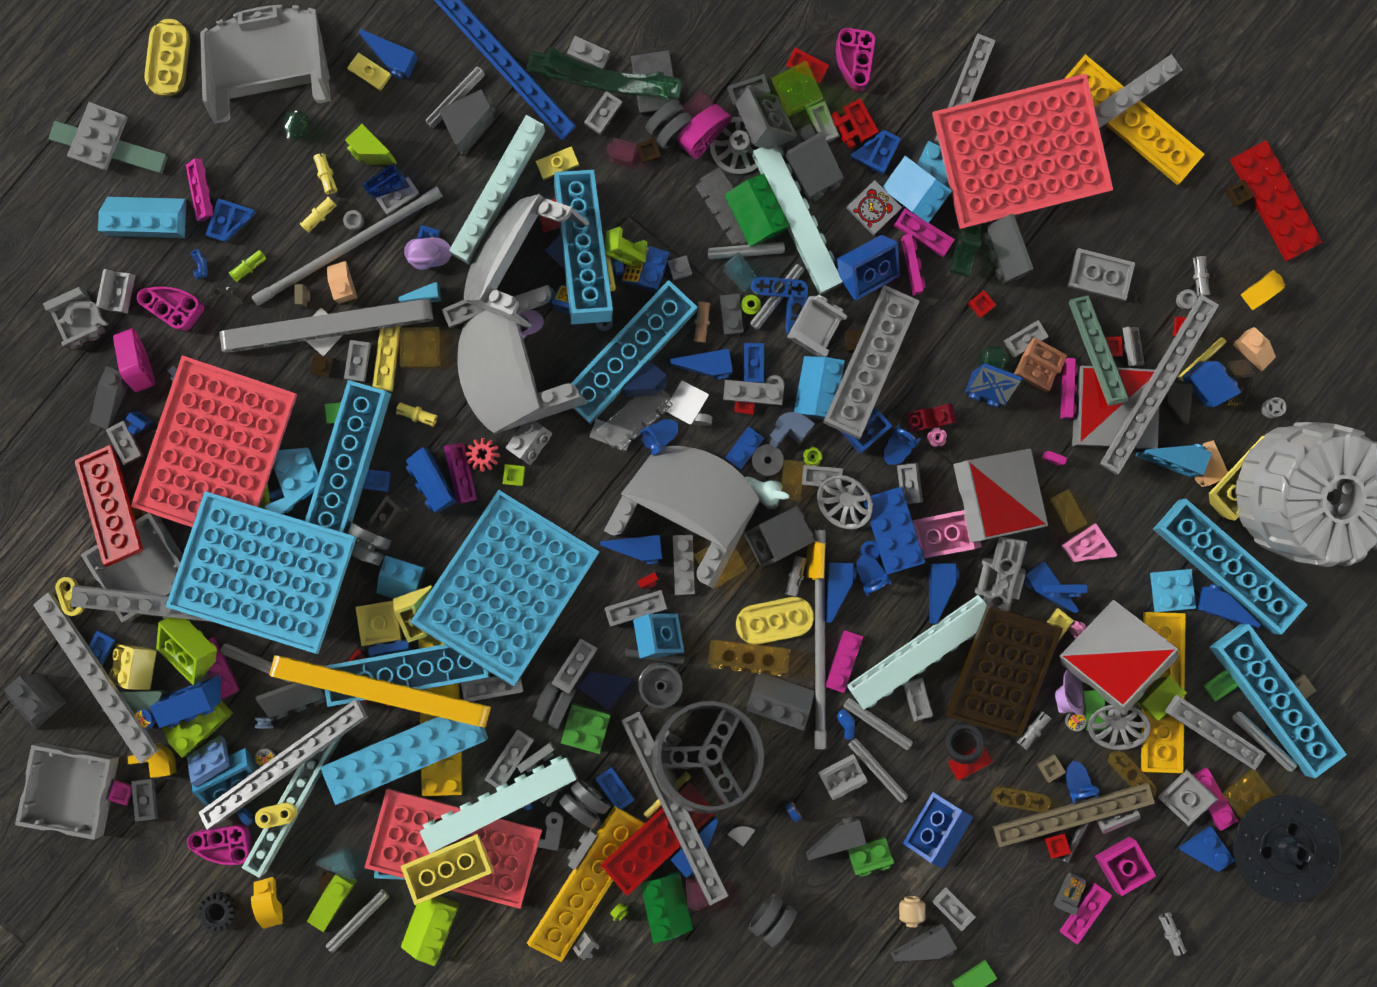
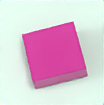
[1042,451,1067,466]
[107,779,132,806]

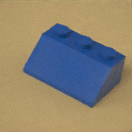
[837,235,900,301]
[406,447,456,513]
[150,675,221,728]
[903,792,973,869]

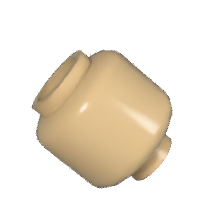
[899,896,925,927]

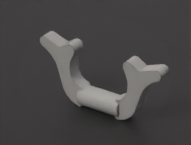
[57,301,108,326]

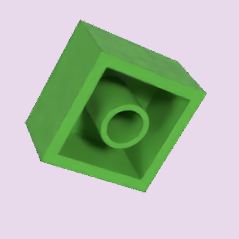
[561,702,611,754]

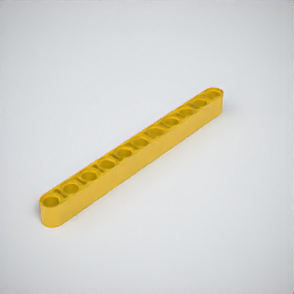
[269,655,491,727]

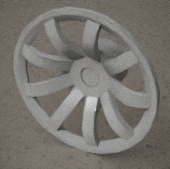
[710,117,758,174]
[817,475,873,529]
[1088,705,1150,750]

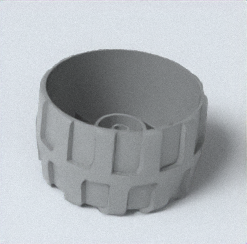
[1235,422,1377,567]

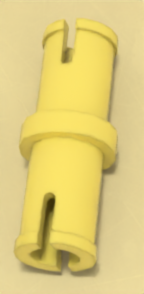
[313,153,337,194]
[300,197,337,233]
[396,402,438,427]

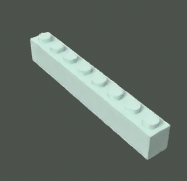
[449,115,545,265]
[752,145,842,295]
[847,595,987,710]
[242,735,343,877]
[419,756,577,854]

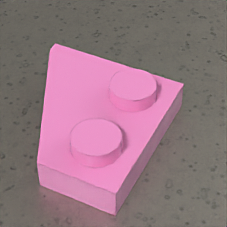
[1061,524,1117,562]

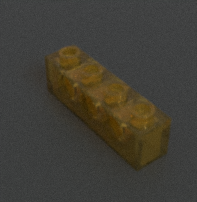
[708,639,790,676]

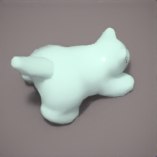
[745,476,789,509]

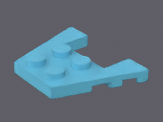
[265,448,319,515]

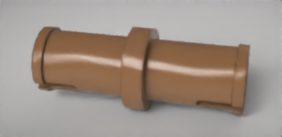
[694,302,710,343]

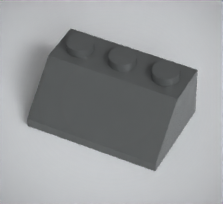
[736,87,797,149]
[982,213,1033,284]
[746,671,815,731]
[256,682,326,719]

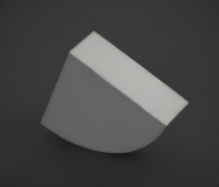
[727,826,755,846]

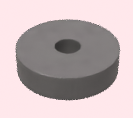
[752,444,784,476]

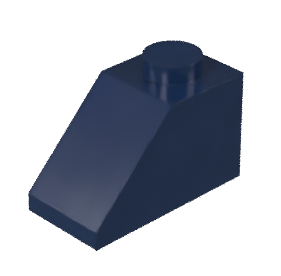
[622,361,667,397]

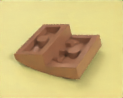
[1014,338,1067,392]

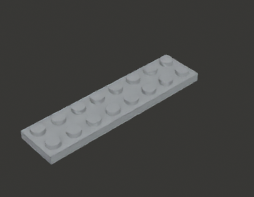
[823,285,919,439]

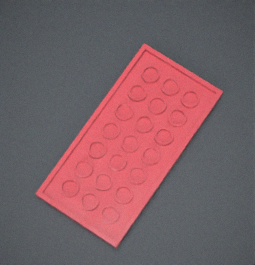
[364,788,542,909]

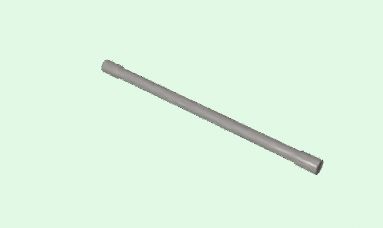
[252,186,443,306]
[814,530,827,749]

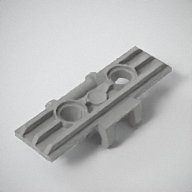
[975,537,1027,611]

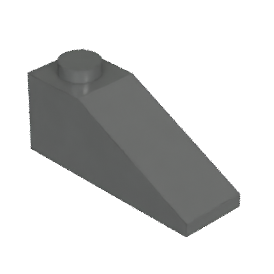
[90,366,129,429]
[806,816,866,860]
[890,923,957,961]

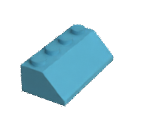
[98,197,186,238]

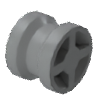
[1261,397,1287,418]

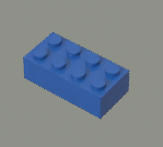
[864,487,926,575]

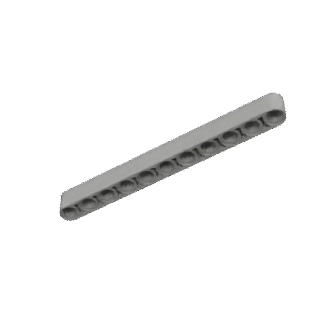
[219,299,433,353]

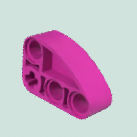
[836,28,875,92]
[677,104,732,159]
[137,287,204,332]
[113,328,155,392]
[187,823,253,865]

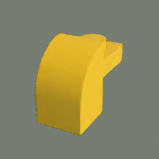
[1241,270,1285,310]
[128,743,177,778]
[251,877,283,929]

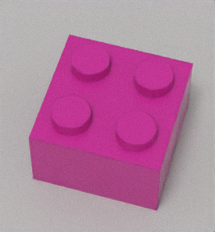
[1095,837,1156,896]

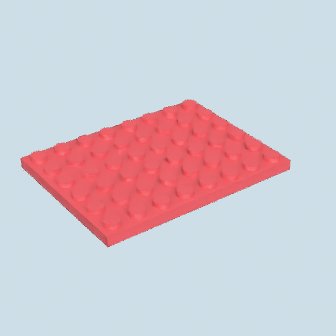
[932,74,1113,229]
[131,355,297,527]

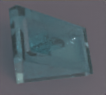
[723,252,757,292]
[315,846,358,880]

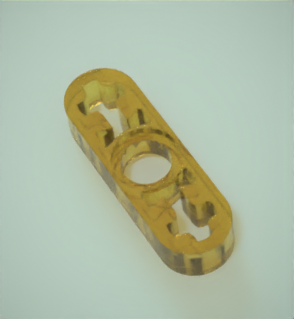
[1108,751,1157,797]
[991,786,1051,812]

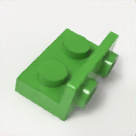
[847,836,894,876]

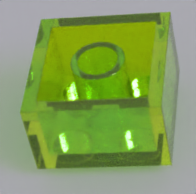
[771,61,823,117]

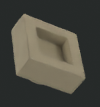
[295,284,310,307]
[1292,674,1317,699]
[1037,754,1066,783]

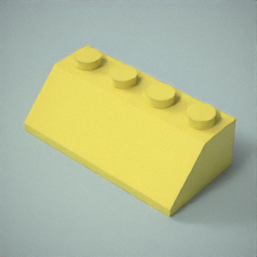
[1209,436,1265,521]
[401,834,495,905]

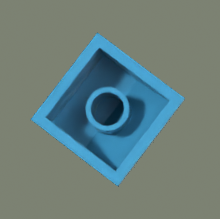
[377,555,427,599]
[633,614,684,659]

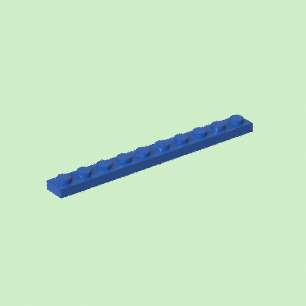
[434,0,577,140]

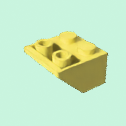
[393,586,433,643]
[109,644,156,690]

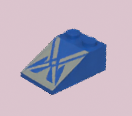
[965,363,1022,408]

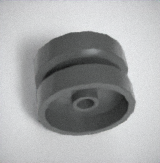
[645,99,693,150]
[347,523,392,566]
[639,662,683,709]
[532,678,577,730]
[560,779,611,829]
[748,893,797,948]

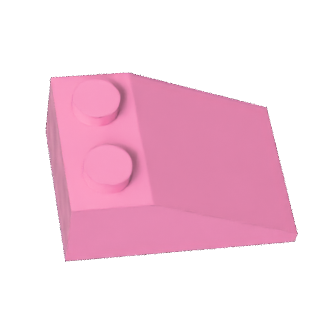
[913,510,982,558]

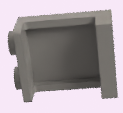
[43,287,106,350]
[787,295,847,357]

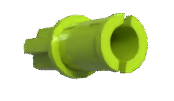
[229,250,266,282]

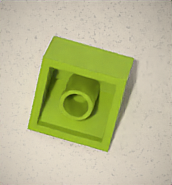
[345,124,397,165]

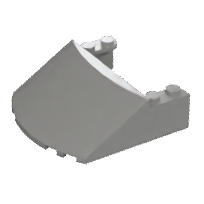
[200,5,331,124]
[464,194,589,328]
[458,285,587,434]
[604,446,760,588]

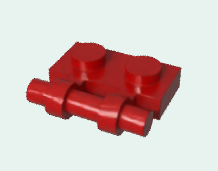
[831,98,879,149]

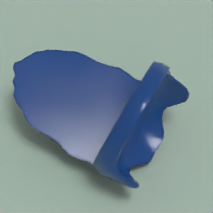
[639,419,678,455]
[884,424,921,465]
[856,555,892,596]
[1066,761,1099,804]

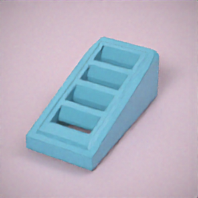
[398,282,441,303]

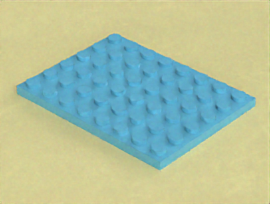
[410,490,599,687]
[166,491,357,654]

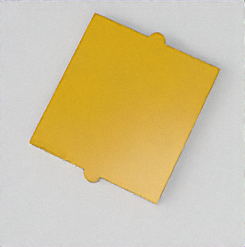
[806,541,825,580]

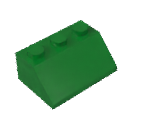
[724,173,790,247]
[640,870,693,943]

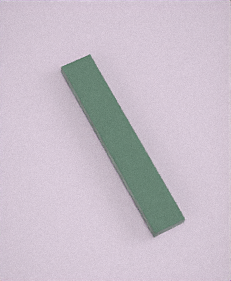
[48,121,168,174]
[1069,295,1129,406]

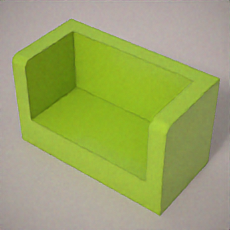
[604,227,647,267]
[1136,674,1187,721]

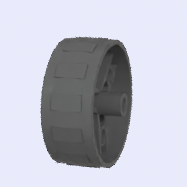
[652,701,764,814]

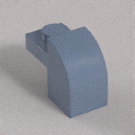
[769,412,814,449]

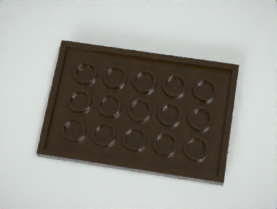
[946,604,1063,738]

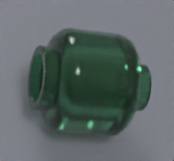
[282,109,311,140]
[979,346,1009,370]

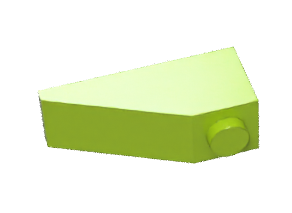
[307,870,357,932]

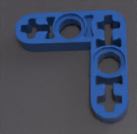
[751,277,808,334]

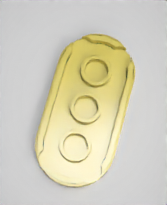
[145,19,190,97]
[736,597,814,644]

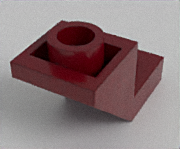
[907,403,956,432]

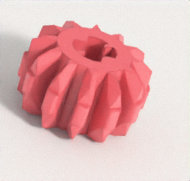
[466,438,500,472]

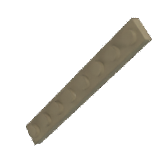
[992,783,1155,847]

